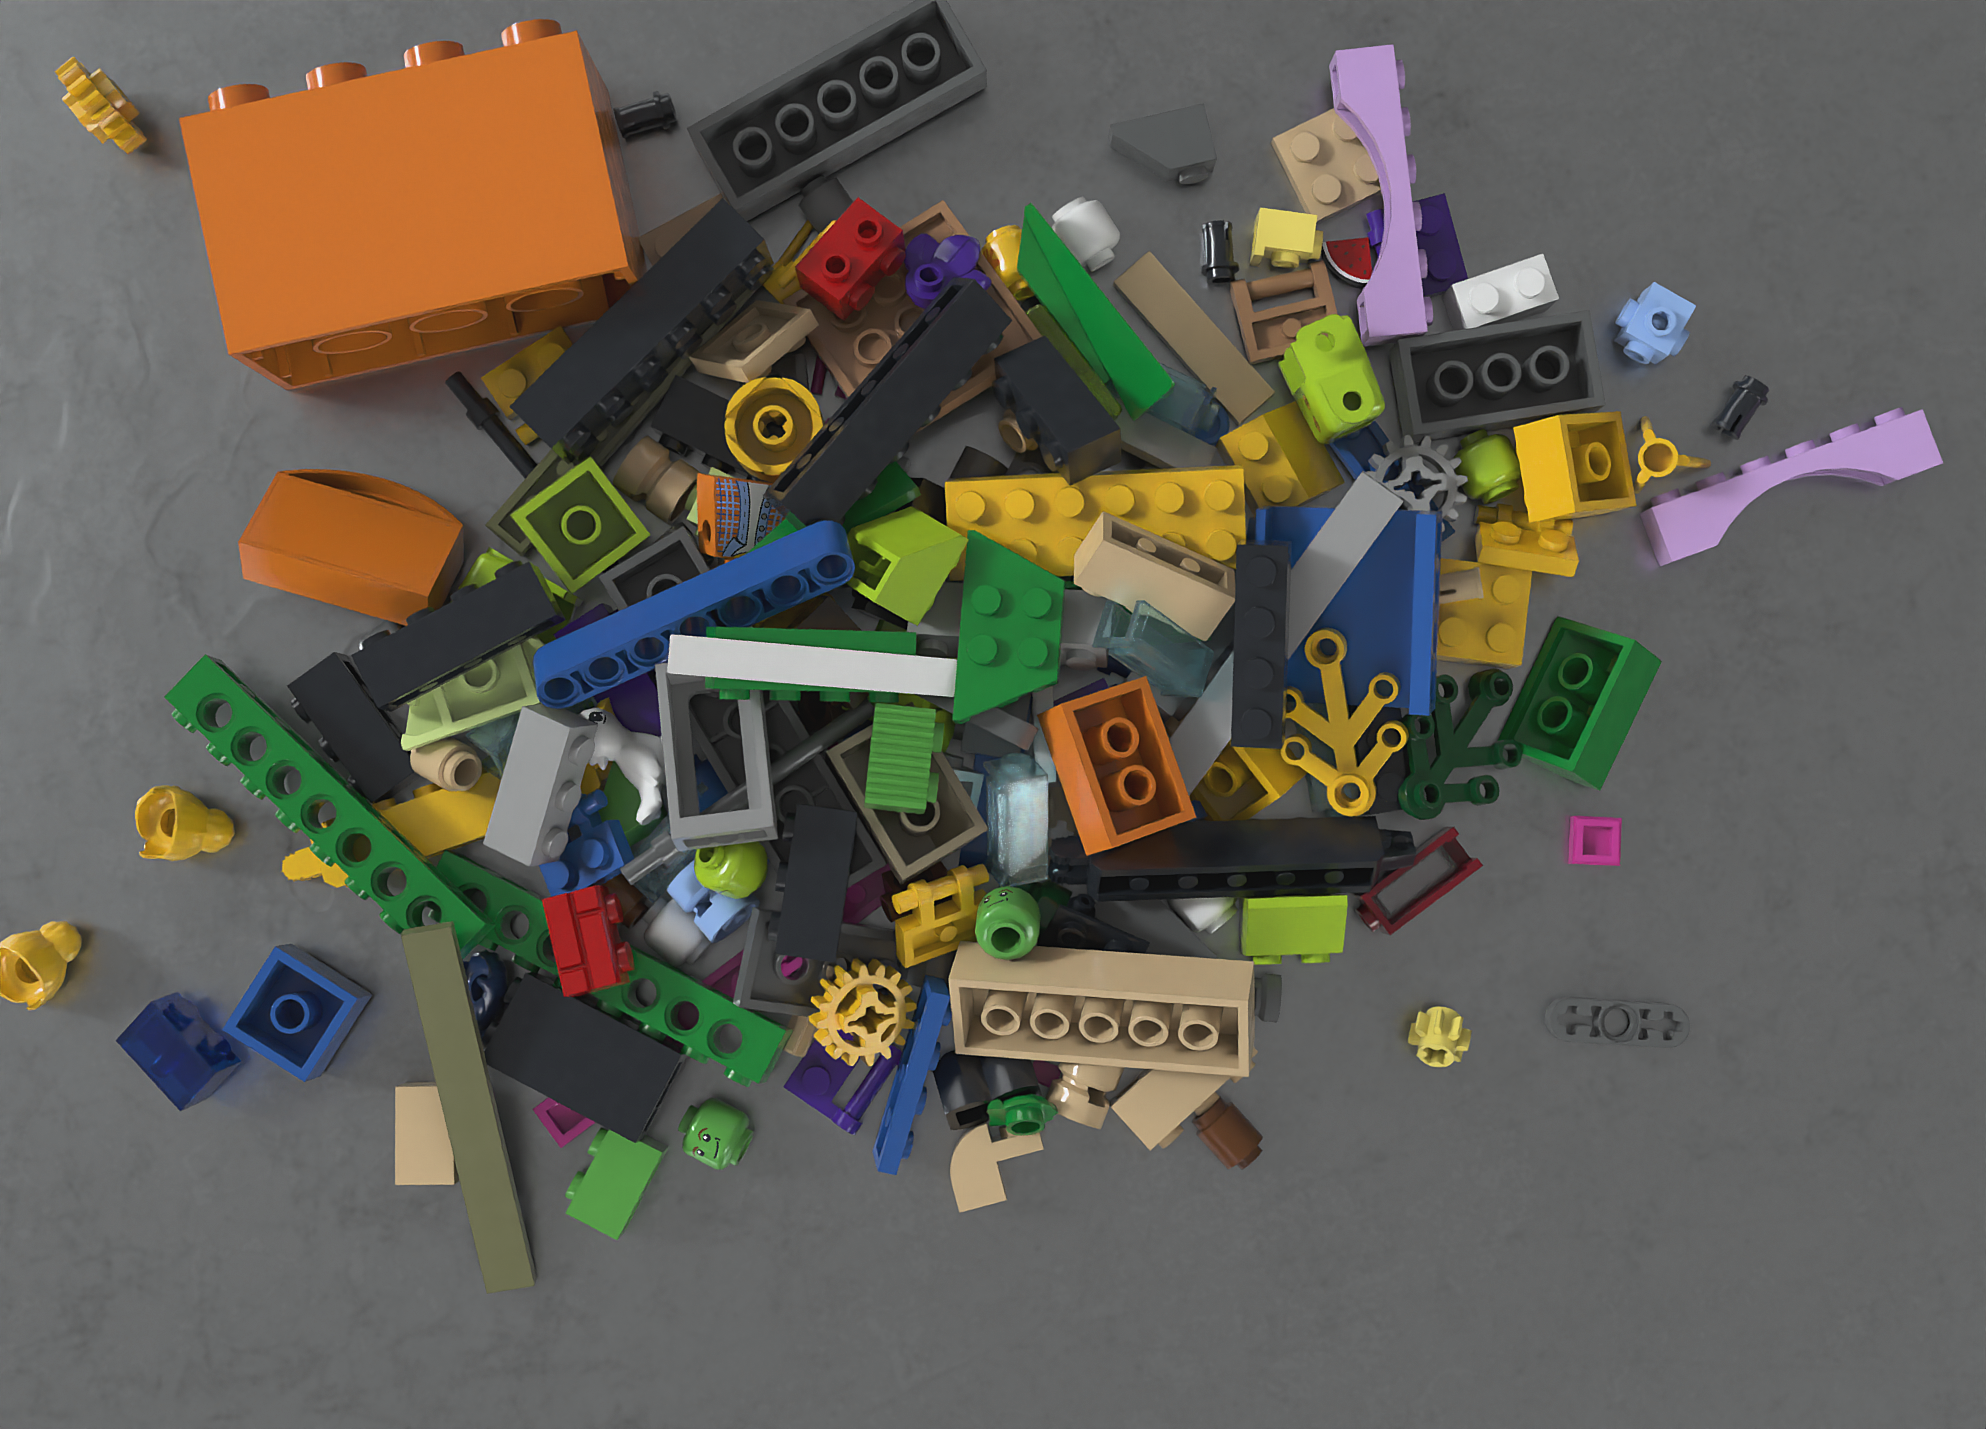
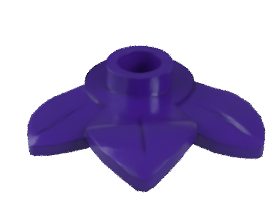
[904,233,992,309]

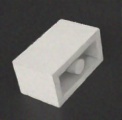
[1442,254,1559,331]

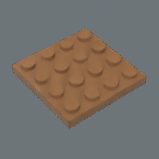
[782,200,1042,434]

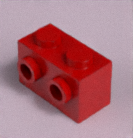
[795,197,906,321]

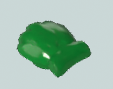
[987,1094,1058,1136]

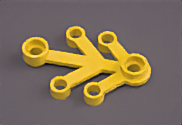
[1280,628,1409,816]

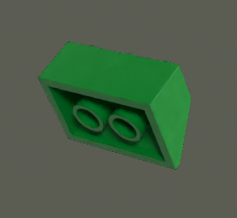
[1498,616,1662,791]

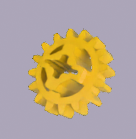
[54,57,147,155]
[809,958,917,1066]

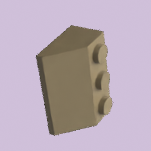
[825,702,989,885]

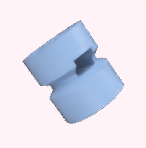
[667,860,760,943]

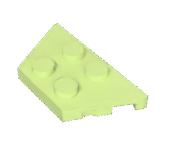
[401,635,545,751]

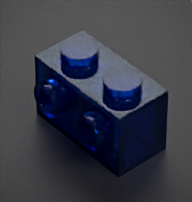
[116,992,242,1111]

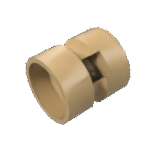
[612,435,701,525]
[1045,1062,1125,1129]

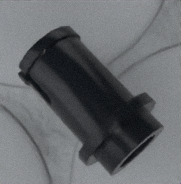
[613,91,677,138]
[1201,220,1239,285]
[1712,375,1769,440]

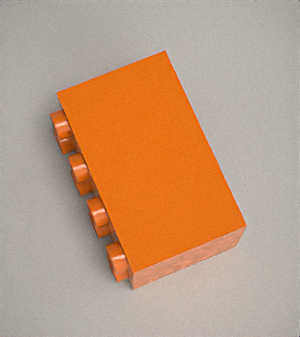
[179,19,648,390]

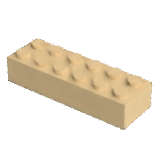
[948,941,1255,1077]

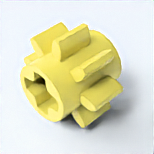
[1408,1006,1472,1067]

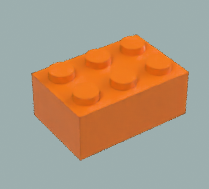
[1037,676,1196,856]

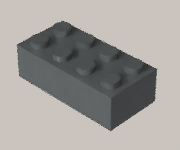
[1389,310,1606,442]

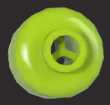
[1453,429,1522,504]
[694,841,768,899]

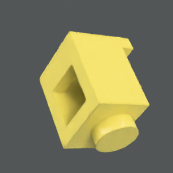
[1249,207,1323,268]

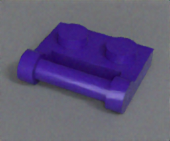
[783,1029,903,1135]

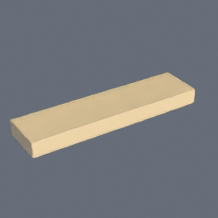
[1113,251,1275,426]

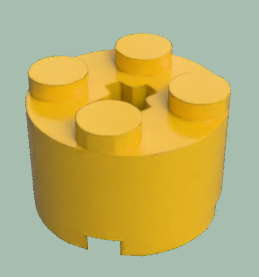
[724,377,825,483]

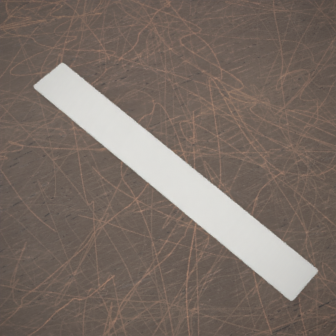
[667,634,957,697]

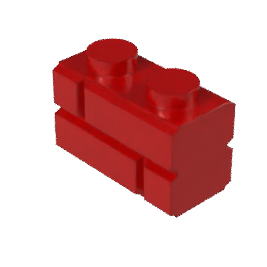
[542,885,634,997]

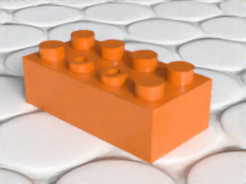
[238,469,464,626]

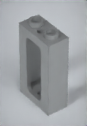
[655,663,778,851]

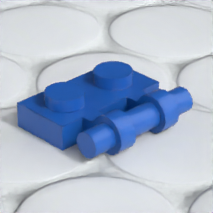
[539,789,634,897]

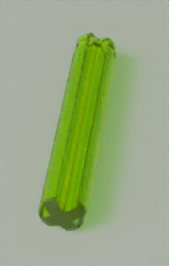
[1025,305,1122,421]

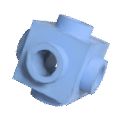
[1614,282,1696,364]

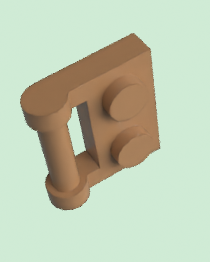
[1229,260,1338,365]

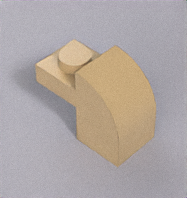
[950,1122,1044,1213]

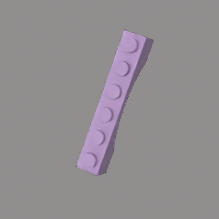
[1329,44,1433,346]
[1640,407,1943,567]

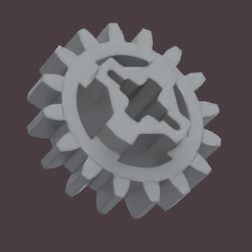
[1365,435,1468,532]

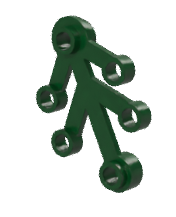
[1398,668,1522,820]

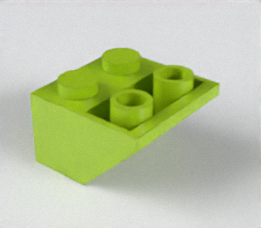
[846,506,969,626]

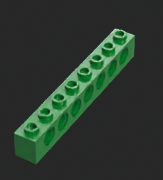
[164,654,496,960]
[427,850,793,1087]

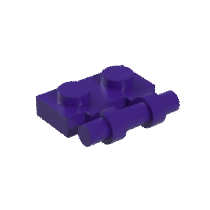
[1366,193,1468,297]

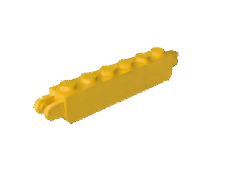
[281,757,613,888]

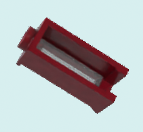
[1354,827,1483,935]

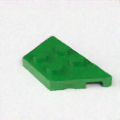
[952,530,1066,724]

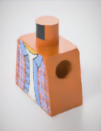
[697,473,786,564]

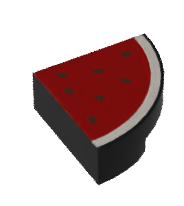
[1321,237,1372,288]

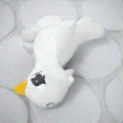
[578,698,666,826]

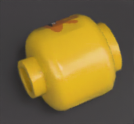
[981,225,1034,300]

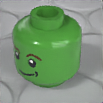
[975,886,1041,960]
[678,1097,754,1170]

